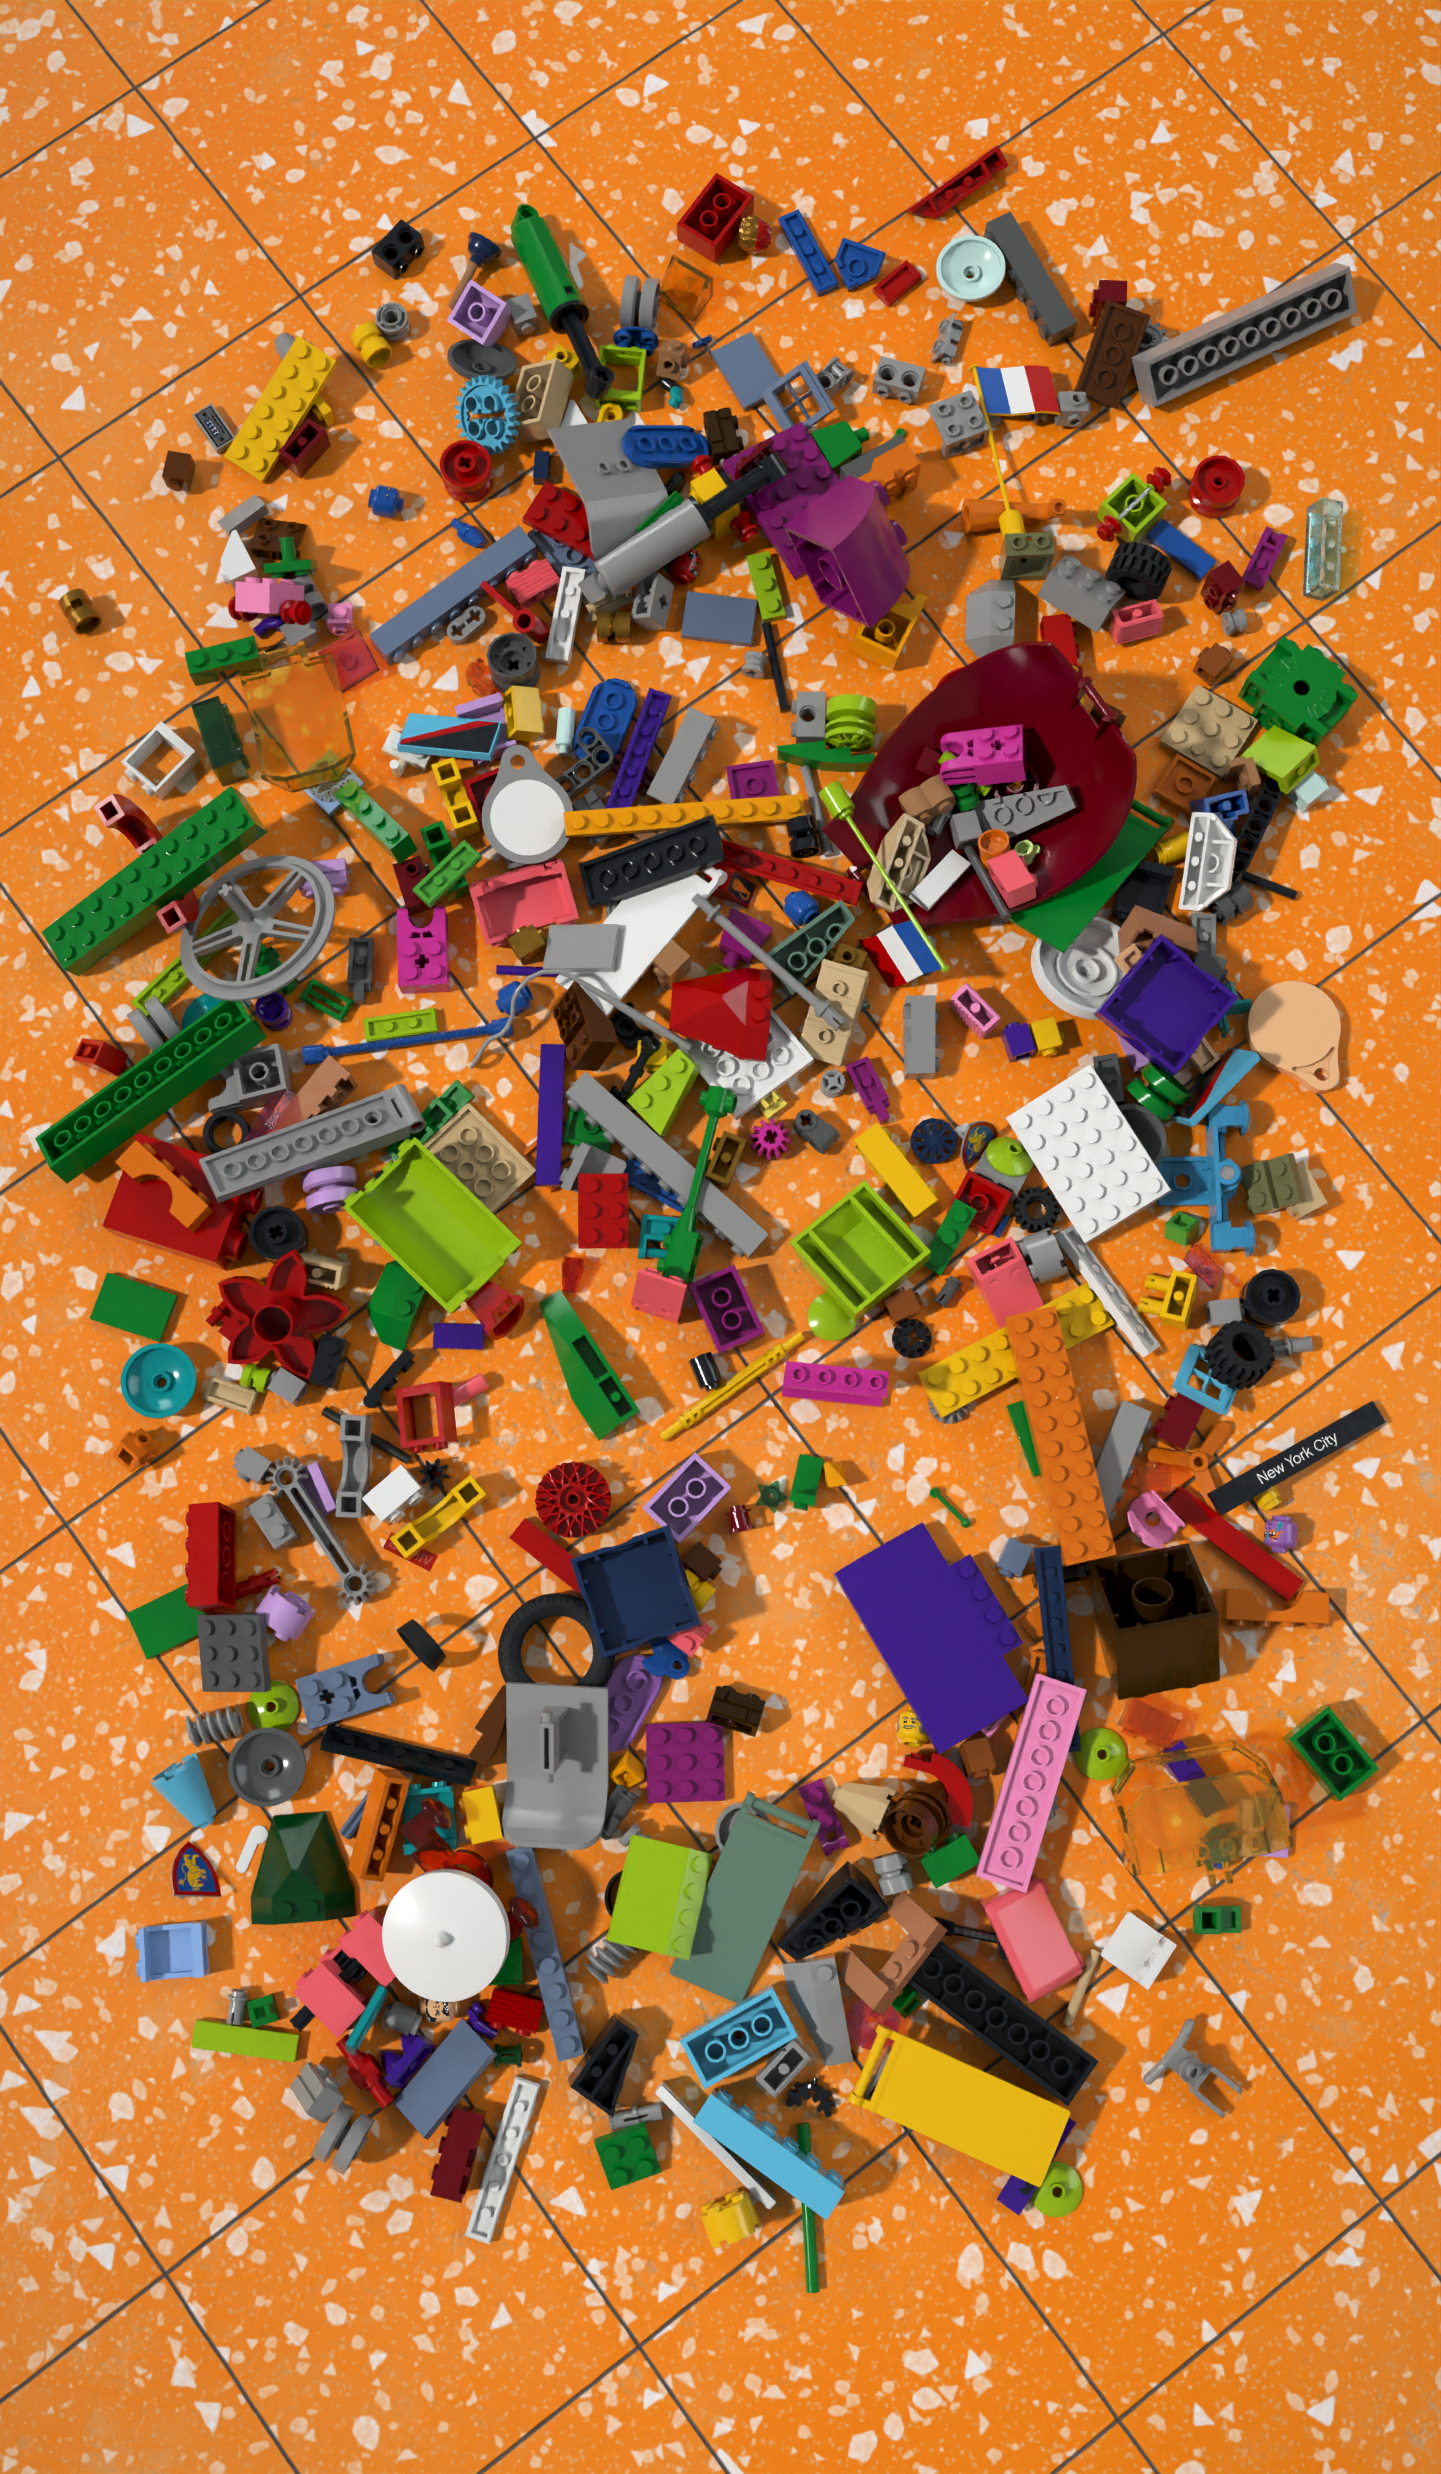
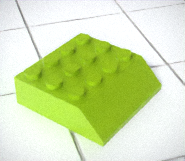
[790,1180,931,1323]

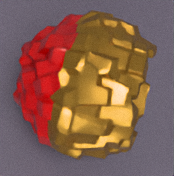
[739,215,772,255]

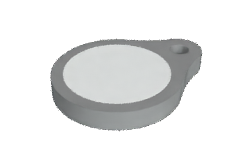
[482,745,573,865]

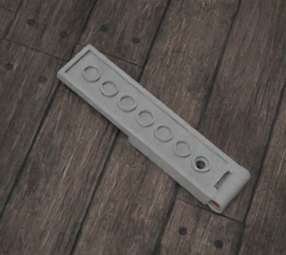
[199,1084,426,1203]

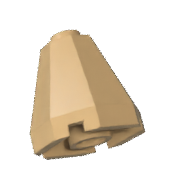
[832,1782,899,1841]

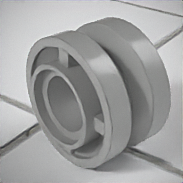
[375,302,410,342]

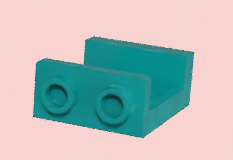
[403,1781,459,1855]

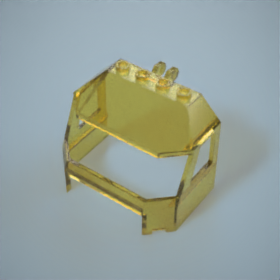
[1108,1739,1293,1887]

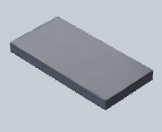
[528,529,596,607]
[393,2018,497,2139]

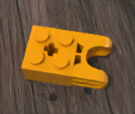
[850,593,928,670]

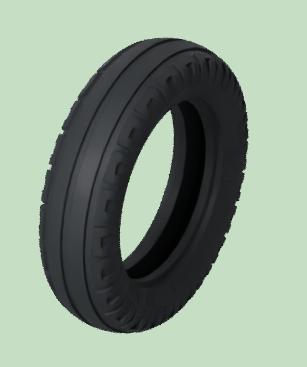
[498,1593,615,1687]

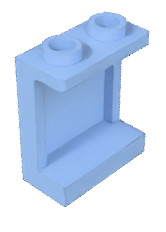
[135,1920,209,1983]

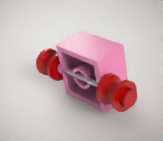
[228,577,312,625]

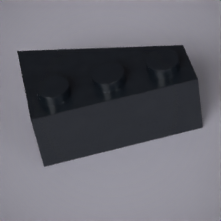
[568,2012,639,2117]

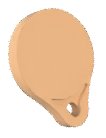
[1245,981,1341,1094]

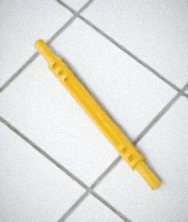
[659,1331,805,1442]

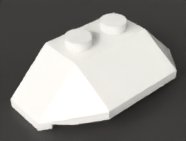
[1179,812,1237,911]

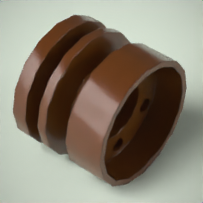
[883,1786,951,1857]

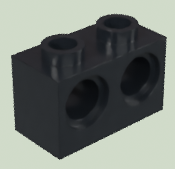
[371,219,425,280]

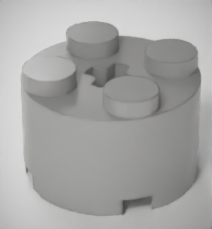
[1019,1227,1069,1284]

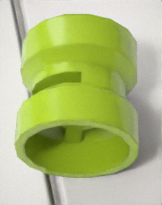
[240,1363,273,1393]

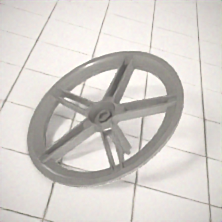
[180,855,336,1001]

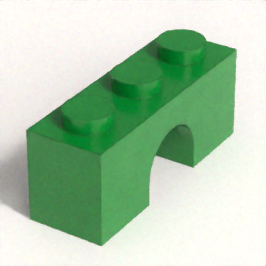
[185,636,264,686]
[420,821,470,902]

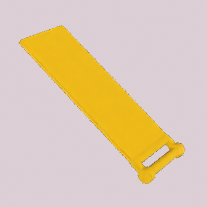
[847,2024,1070,2187]

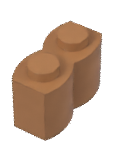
[898,774,956,825]

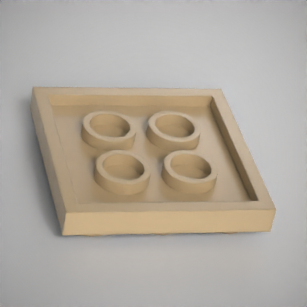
[1159,684,1258,780]

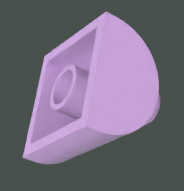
[447,279,511,347]

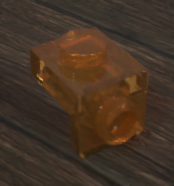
[466,657,496,697]

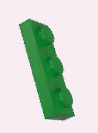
[924,1199,977,1275]

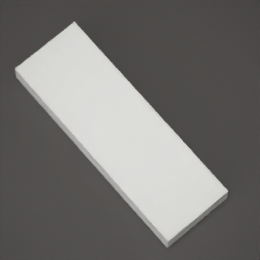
[909,849,971,912]

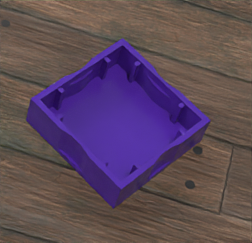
[1093,934,1238,1077]

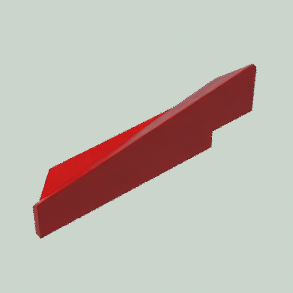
[905,145,1009,219]

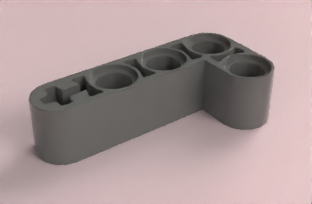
[555,727,615,801]

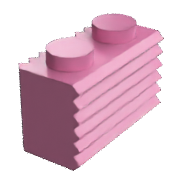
[949,983,1001,1039]

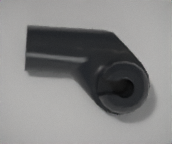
[664,471,686,496]

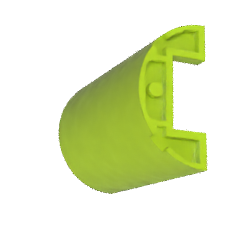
[343,1137,522,1314]

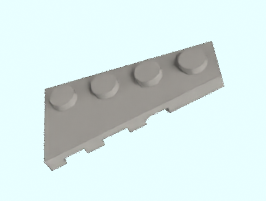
[973,784,1078,839]

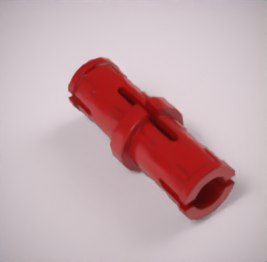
[236,1568,281,1601]

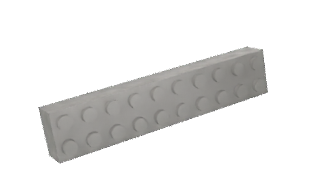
[1131,262,1357,407]

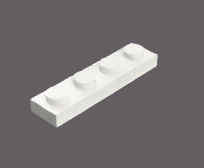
[545,566,587,664]

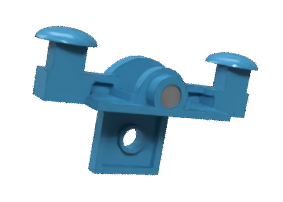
[1157,1099,1257,1258]

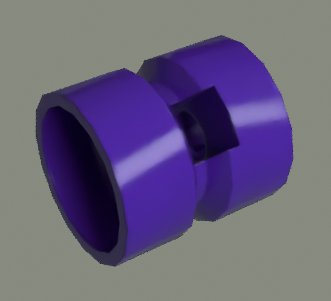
[255,992,293,1031]

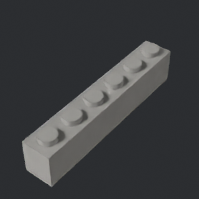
[1095,1400,1153,1525]

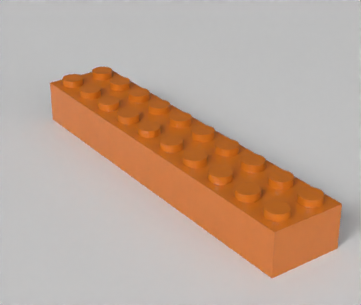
[1003,1306,1117,1567]

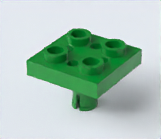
[263,537,317,578]

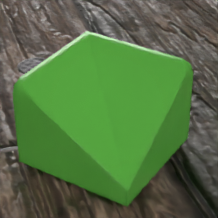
[1164,1211,1200,1247]

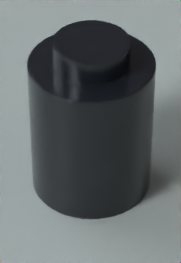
[688,1352,723,1392]

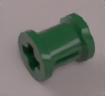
[494,2042,523,2068]

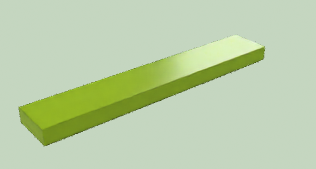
[131,907,240,1018]

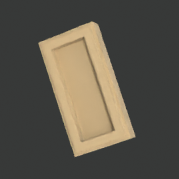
[203,1375,260,1416]

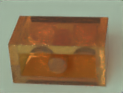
[1117,1697,1180,1751]

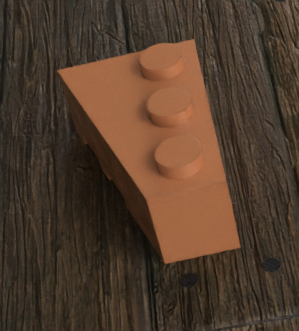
[1118,905,1198,960]

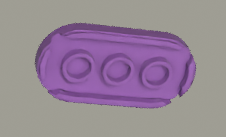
[605,1655,662,1752]

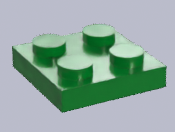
[594,2121,661,2190]

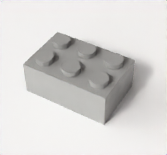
[1037,555,1126,633]

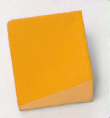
[823,1462,847,1490]
[609,1751,645,1789]

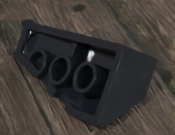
[778,1861,888,1961]

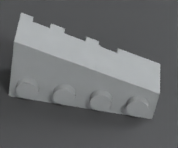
[646,707,721,804]

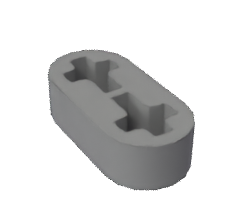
[447,606,487,645]

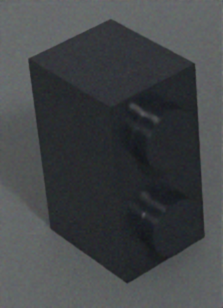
[308,1334,351,1391]

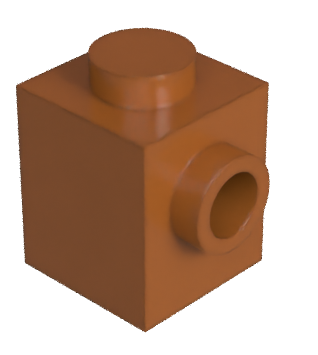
[1193,642,1234,686]
[882,1287,923,1326]
[958,1737,996,1780]

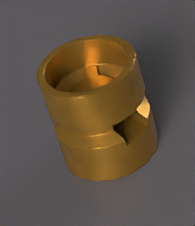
[58,589,102,635]
[597,611,631,643]

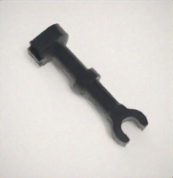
[610,1036,662,1104]

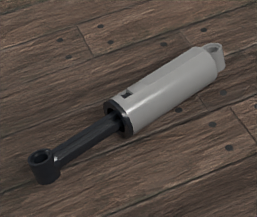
[578,451,789,605]

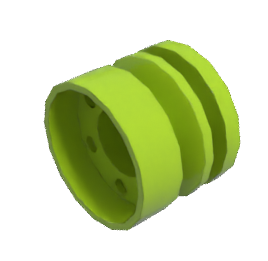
[825,694,876,752]

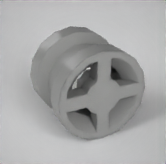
[1221,608,1247,636]
[741,651,768,679]
[820,1070,845,1098]

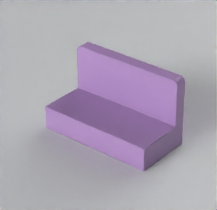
[299,1462,336,1518]

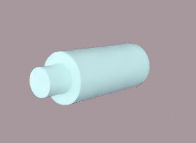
[555,707,575,757]

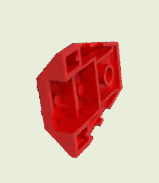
[669,968,772,1062]

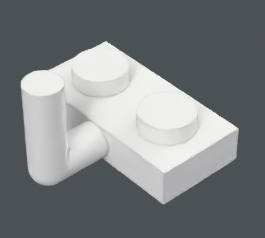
[382,729,433,778]

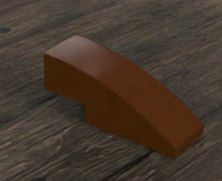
[468,1684,507,1768]

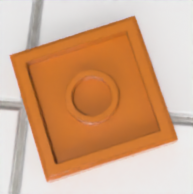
[1151,753,1218,818]

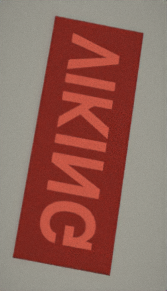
[383,1532,438,1572]

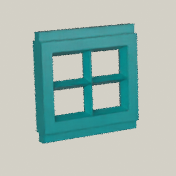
[345,1986,388,2056]

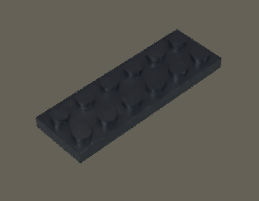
[579,814,727,910]

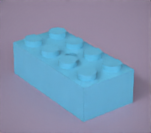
[679,1984,798,2089]

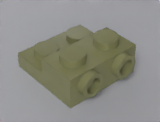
[1241,1153,1305,1215]

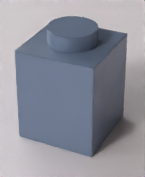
[995,1538,1033,1579]

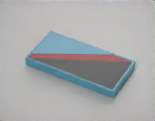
[397,713,502,761]
[1168,1048,1261,1127]

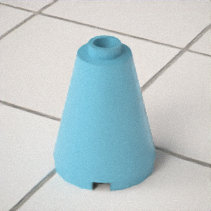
[150,1753,217,1829]

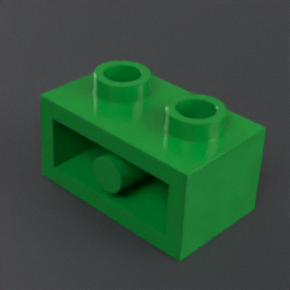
[918,1831,980,1889]

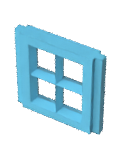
[1172,1343,1237,1416]

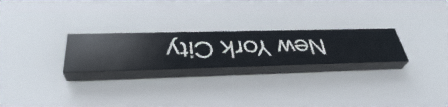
[1207,1401,1386,1516]

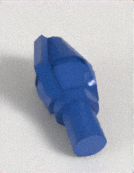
[451,518,487,549]

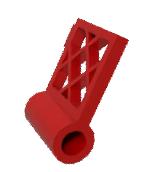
[480,580,550,644]

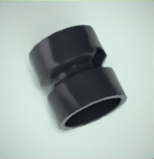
[786,815,822,858]

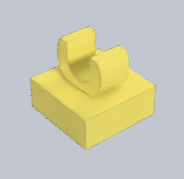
[756,1091,787,1120]

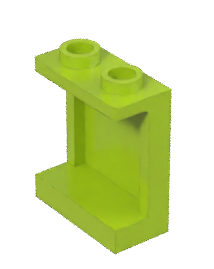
[1241,725,1320,794]

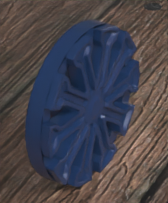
[910,1118,957,1164]

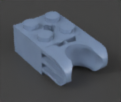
[295,1654,396,1730]

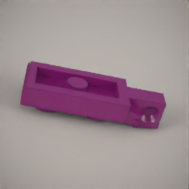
[845,1056,890,1125]

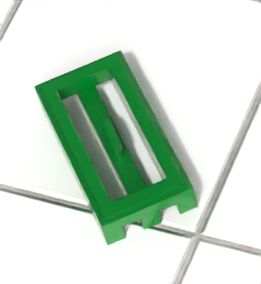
[300,978,355,1023]

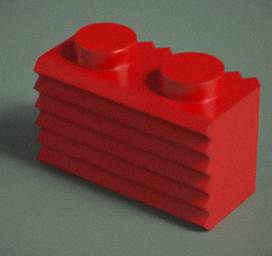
[485,1986,544,2037]

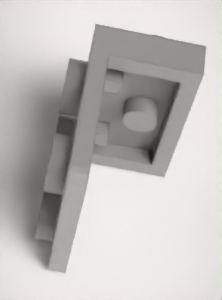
[559,1142,627,1193]

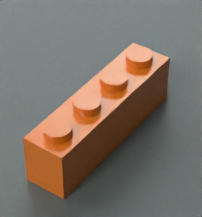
[348,1768,410,1882]

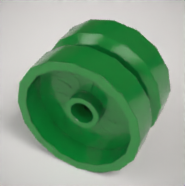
[1127,1061,1191,1122]

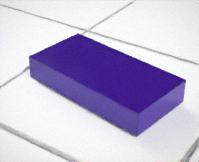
[433,1323,484,1350]

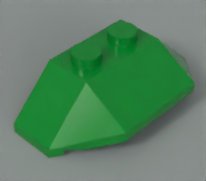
[367,1260,429,1351]

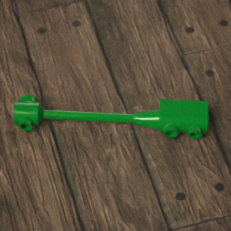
[657,1086,738,1285]

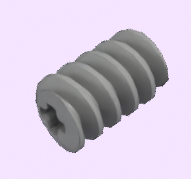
[185,1704,243,1747]
[584,1939,638,1984]

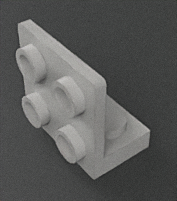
[928,390,989,460]

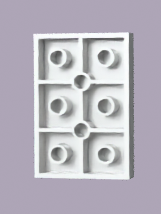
[1006,1064,1172,1244]

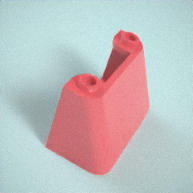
[468,858,579,947]
[979,1874,1085,2004]

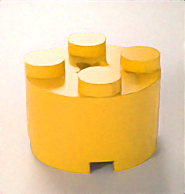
[700,2189,761,2248]

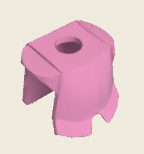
[1127,1489,1186,1549]

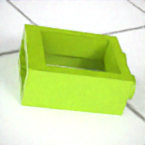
[594,344,647,412]

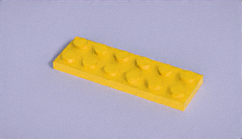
[224,336,339,484]

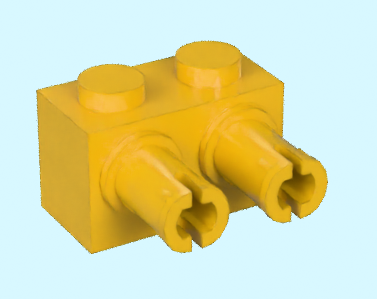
[1138,1270,1199,1330]

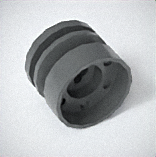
[487,632,540,694]

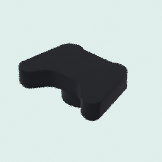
[610,1002,654,1050]

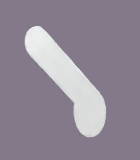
[236,1825,268,1873]

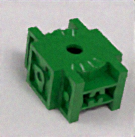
[1238,636,1359,748]

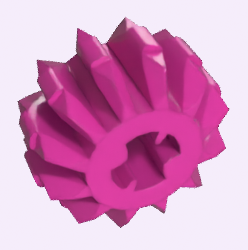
[750,1118,791,1161]

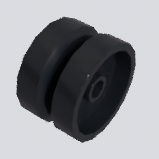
[249,1206,309,1264]
[1239,1269,1301,1328]

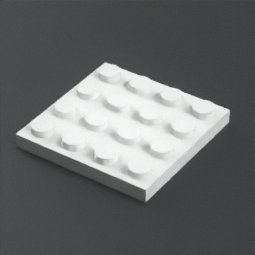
[677,1008,814,1120]

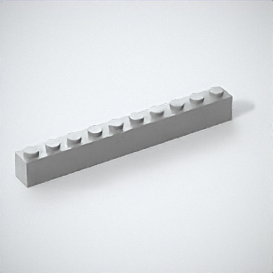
[566,1071,769,1260]

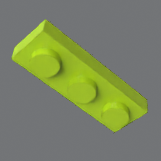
[746,551,786,623]

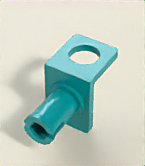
[1218,981,1252,1039]

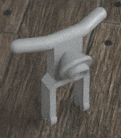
[1143,2018,1243,2118]

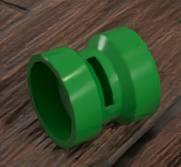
[950,783,980,811]

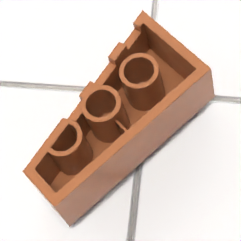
[266,1055,358,1134]

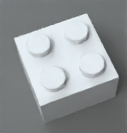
[362,1465,427,1525]

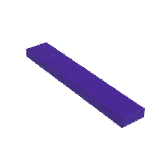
[605,688,672,809]
[535,1044,565,1187]

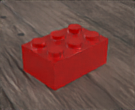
[677,173,754,263]
[578,1173,629,1249]

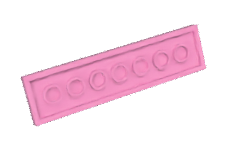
[975,1673,1086,1893]

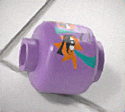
[1263,1516,1298,1554]

